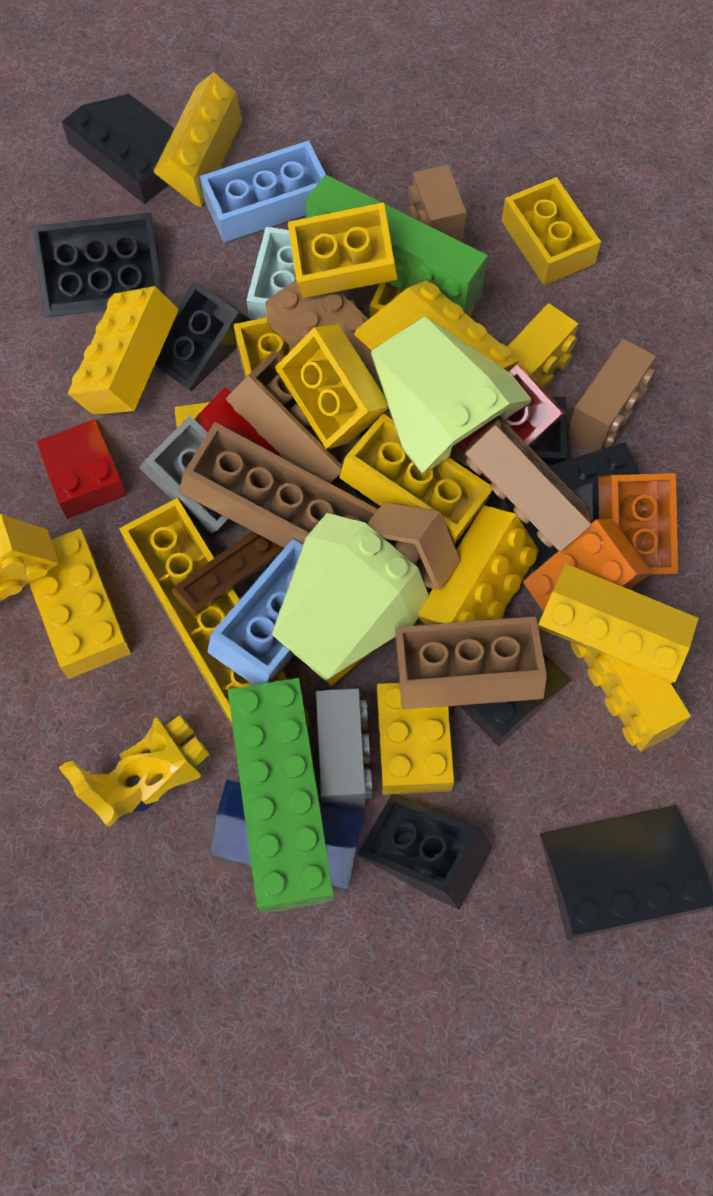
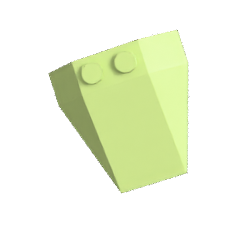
[371,317,532,475]
[271,513,428,680]

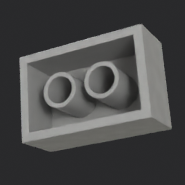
[139,416,228,536]
[316,688,372,811]

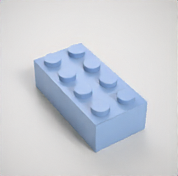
[200,140,325,243]
[208,539,303,685]

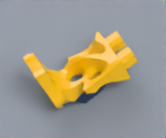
[59,715,210,827]

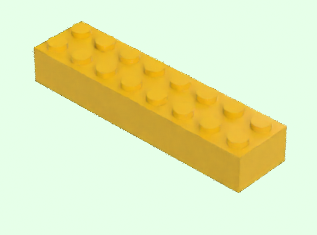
[119,498,311,728]

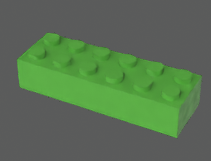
[305,174,488,315]
[228,678,334,914]

